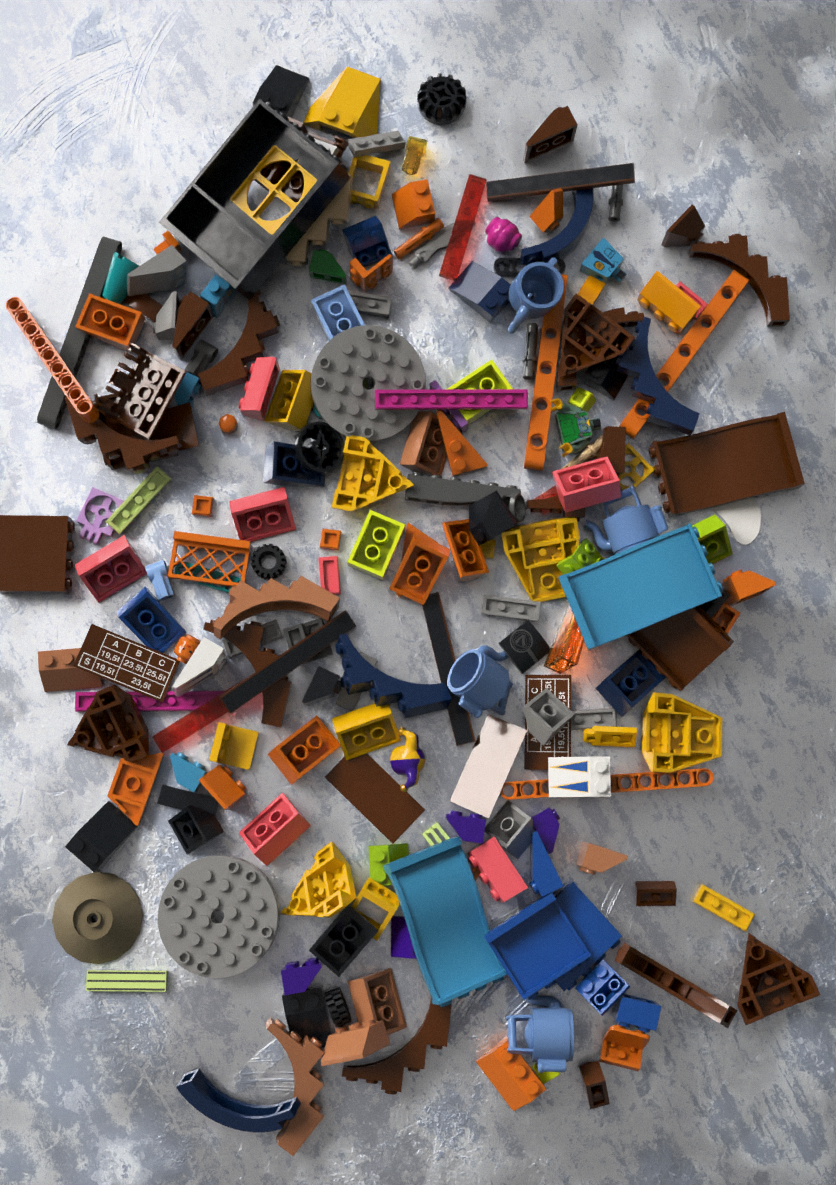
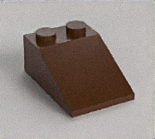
[523,106,578,163]
[172,291,214,360]

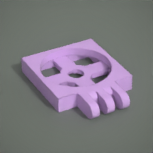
[76,487,124,545]

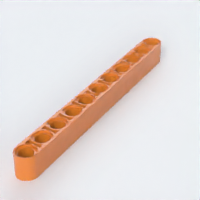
[500,768,714,800]

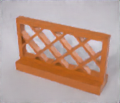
[167,531,252,587]

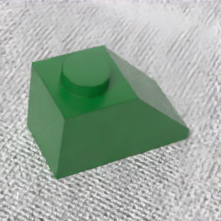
[309,249,347,285]

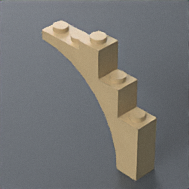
[286,174,353,267]

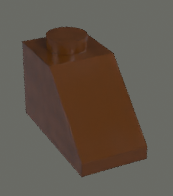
[579,1061,610,1110]

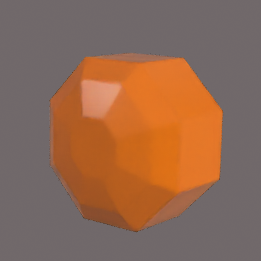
[218,414,238,434]

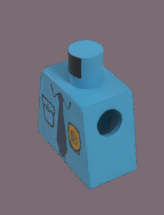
[580,238,627,284]
[200,275,237,318]

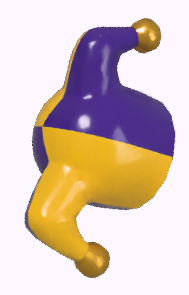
[390,727,426,792]

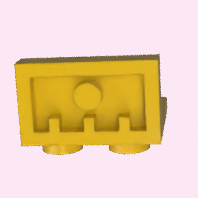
[209,722,259,770]

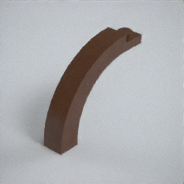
[556,307,644,392]

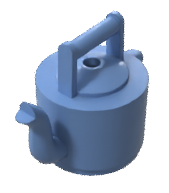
[508,258,564,333]
[584,485,668,555]
[447,645,513,718]
[506,995,574,1073]

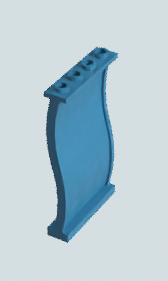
[559,523,723,651]
[383,837,507,1007]

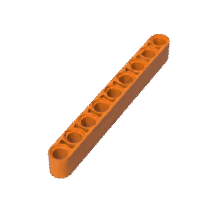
[6,297,99,423]

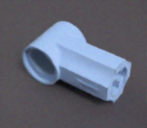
[145,560,175,601]

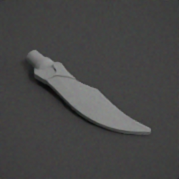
[409,221,476,268]

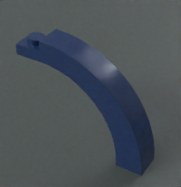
[520,188,593,264]
[176,1068,301,1132]

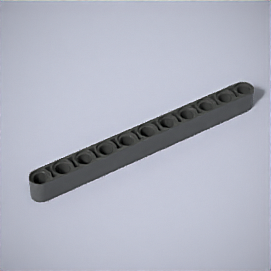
[37,236,122,429]

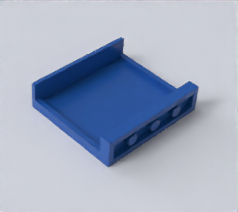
[555,881,622,991]
[483,892,592,1000]

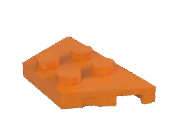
[107,753,165,826]

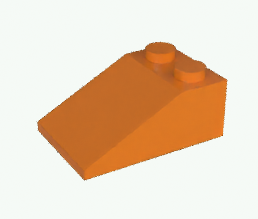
[75,293,146,353]
[389,533,450,605]
[267,716,341,785]

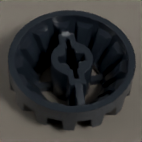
[417,73,466,125]
[292,421,344,475]

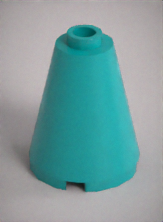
[102,252,139,304]

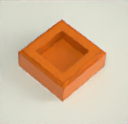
[192,495,214,517]
[320,529,341,551]

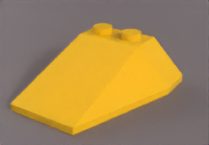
[303,66,381,139]
[501,518,580,602]
[642,693,722,773]

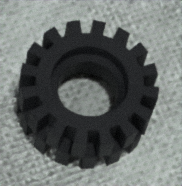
[251,544,287,580]
[324,987,352,1028]

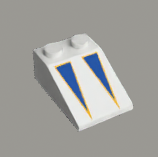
[172,637,227,697]
[548,757,611,797]

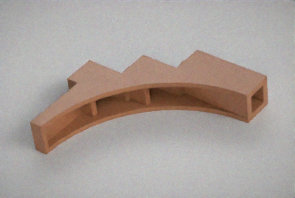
[213,576,340,640]
[265,1017,324,1156]

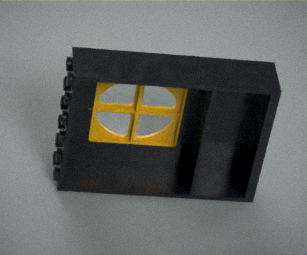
[159,99,351,300]

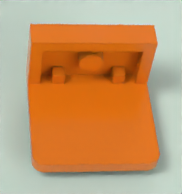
[349,254,393,292]
[599,1025,650,1071]

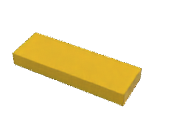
[692,884,755,932]

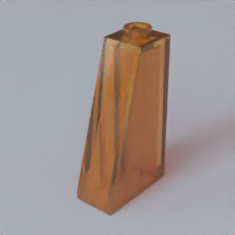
[544,604,584,674]

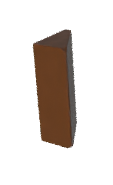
[635,881,677,906]

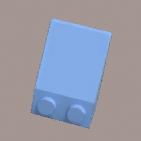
[311,284,365,341]

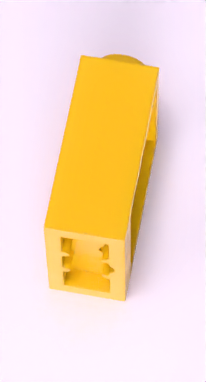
[348,155,391,209]
[351,877,400,941]

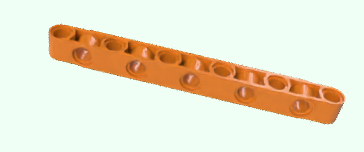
[619,270,749,439]
[524,274,568,471]

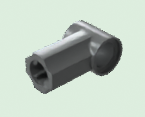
[184,339,218,377]

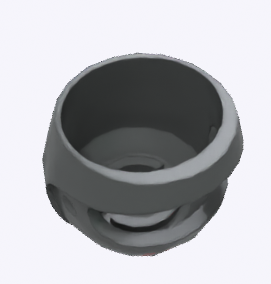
[501,493,526,524]

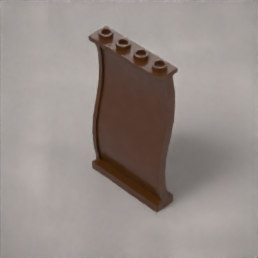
[648,412,805,517]

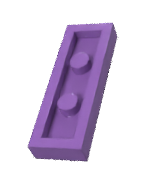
[429,380,469,434]

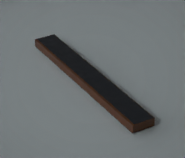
[486,163,635,201]
[422,592,475,746]
[218,610,356,714]

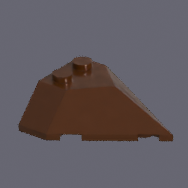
[559,293,635,378]
[67,685,149,762]
[737,933,820,1025]

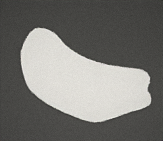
[711,497,761,545]

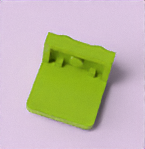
[556,538,605,575]

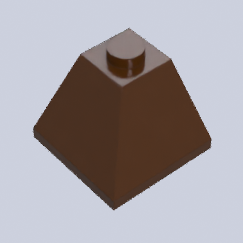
[661,204,705,247]

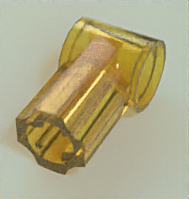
[402,136,427,175]

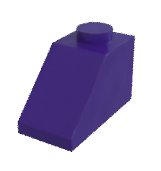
[531,807,560,854]

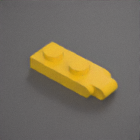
[583,726,637,747]

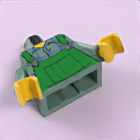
[550,398,601,457]

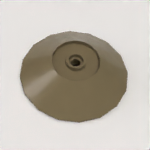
[52,872,143,964]

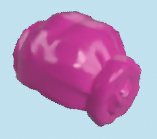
[485,217,522,253]

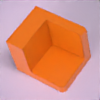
[154,230,182,254]

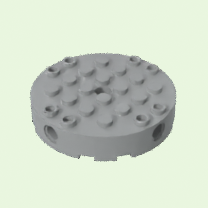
[311,325,426,441]
[158,855,280,978]

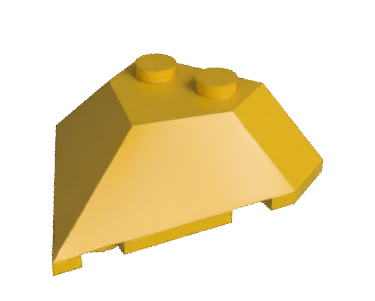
[332,435,414,512]
[280,842,356,918]

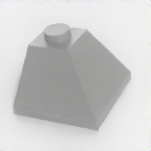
[153,291,181,340]
[523,688,575,746]
[485,800,533,859]

